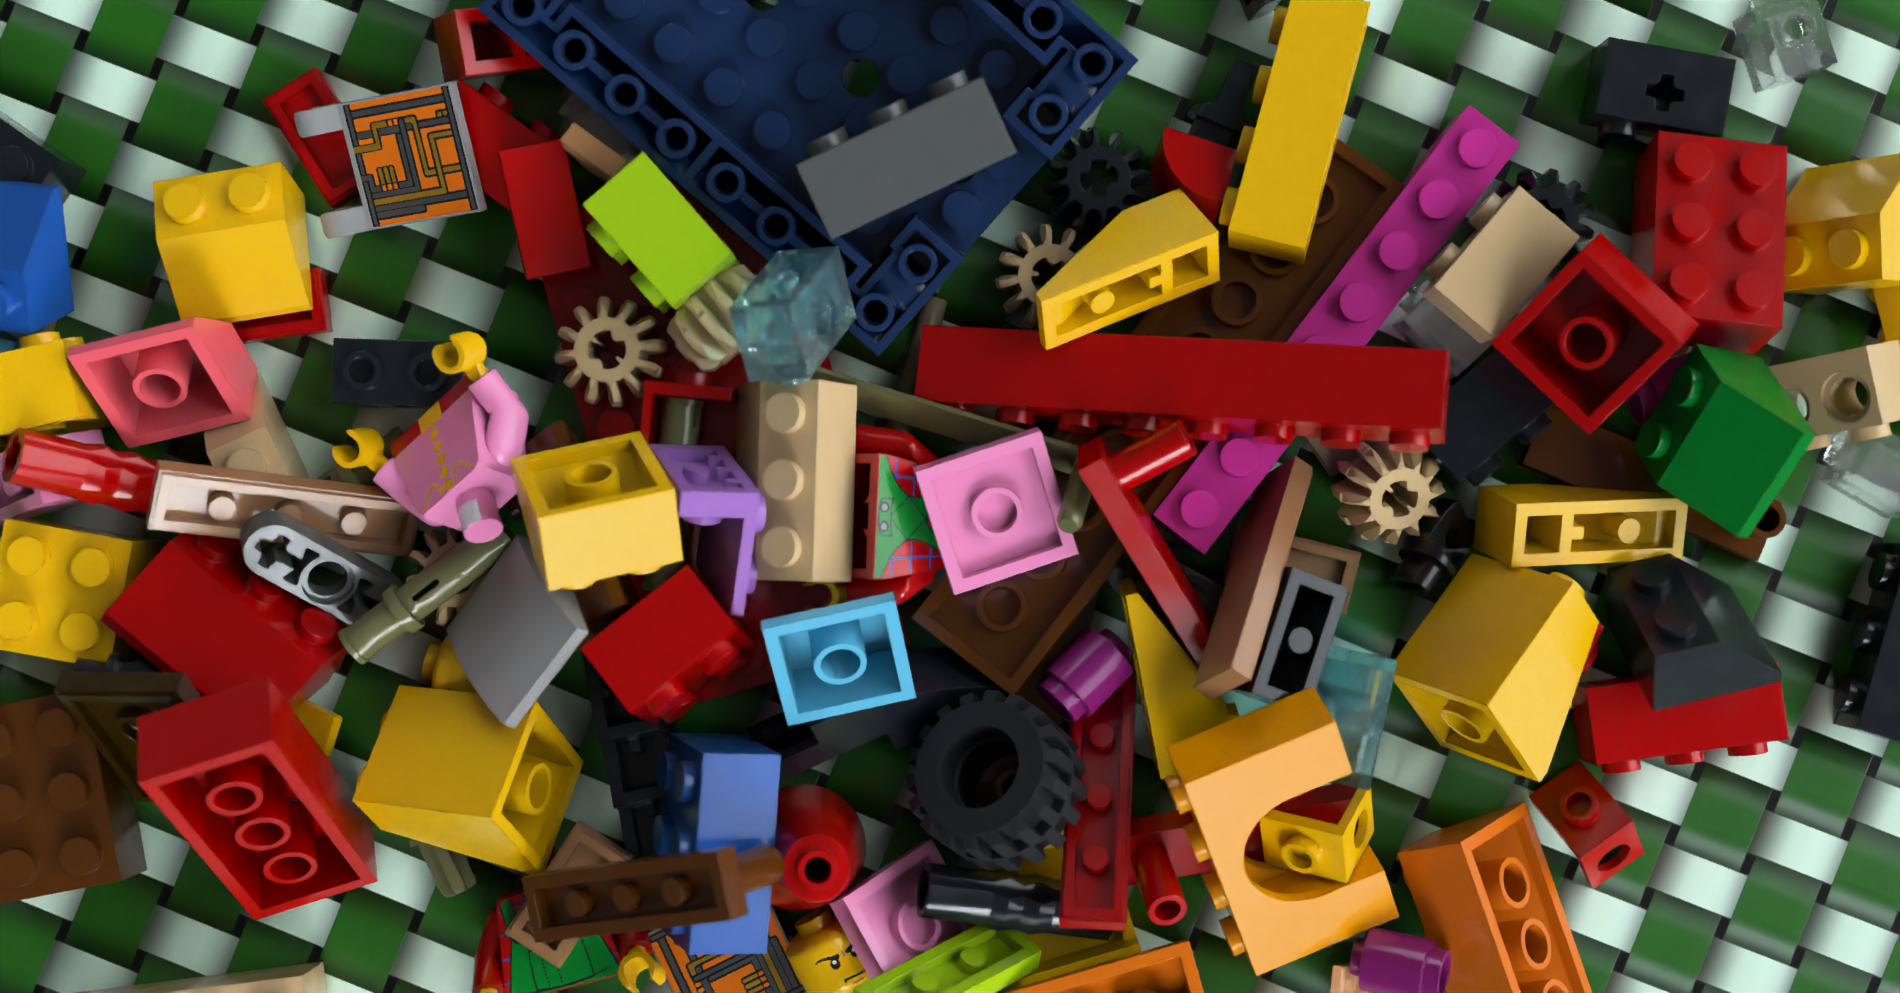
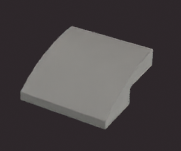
[446,534,589,729]

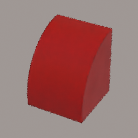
[1151,127,1237,225]

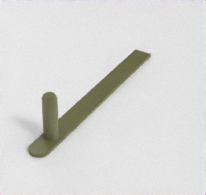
[765,352,1091,533]

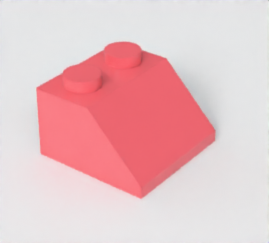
[67,317,258,449]

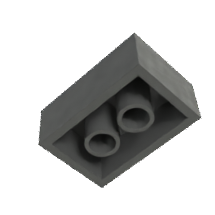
[796,70,1017,240]

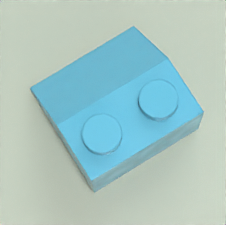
[761,592,916,726]

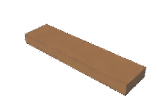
[1193,456,1313,699]
[146,459,420,557]

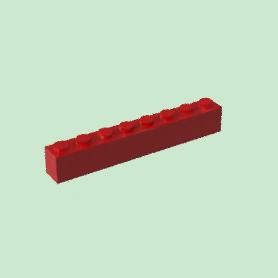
[914,325,1451,453]

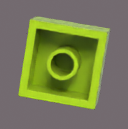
[582,152,741,314]

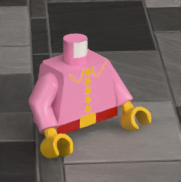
[332,331,529,543]

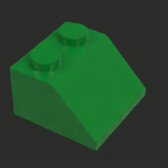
[1633,343,1816,538]

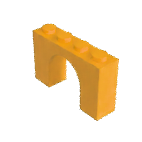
[1164,686,1400,976]

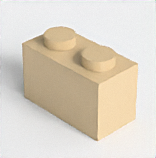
[1421,186,1580,344]

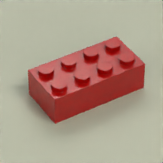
[137,676,378,920]

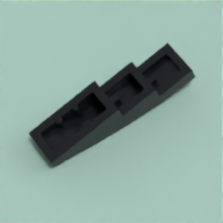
[581,650,670,859]

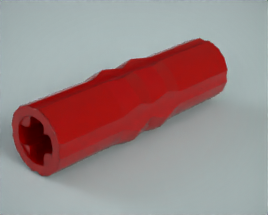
[2,427,157,514]

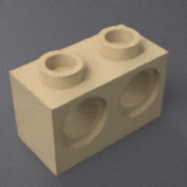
[1768,339,1900,451]

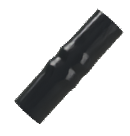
[916,863,1114,940]

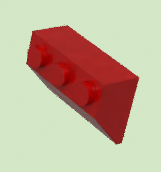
[100,533,348,711]

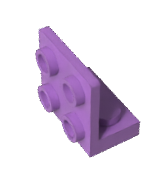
[648,444,766,616]

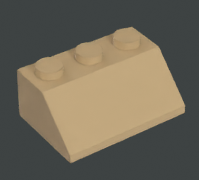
[736,379,857,582]

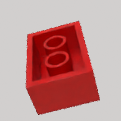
[1630,131,1787,354]

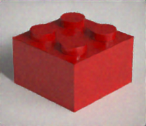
[1491,233,1699,435]
[580,564,756,724]

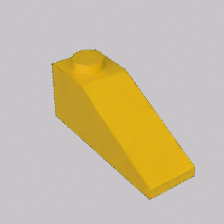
[1035,188,1220,350]
[1473,484,1688,567]
[1118,577,1239,779]

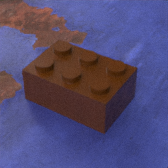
[0,694,147,904]

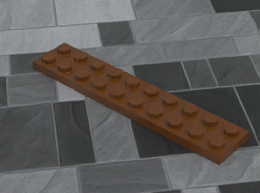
[912,138,1405,695]

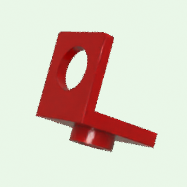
[640,371,738,444]
[1529,761,1644,889]

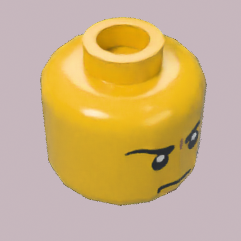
[786,906,870,993]

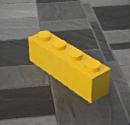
[1219,0,1371,265]

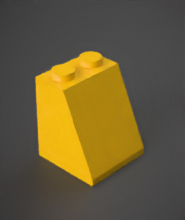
[1387,553,1599,782]
[352,685,584,875]

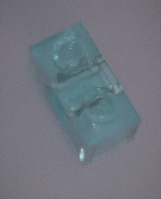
[728,246,857,386]

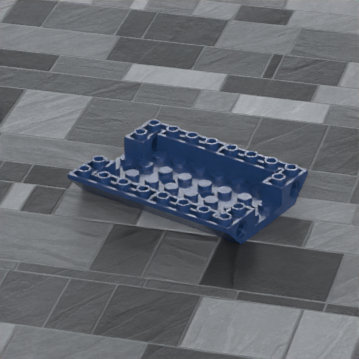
[477,0,1138,356]

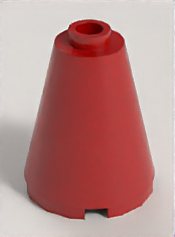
[770,784,866,912]

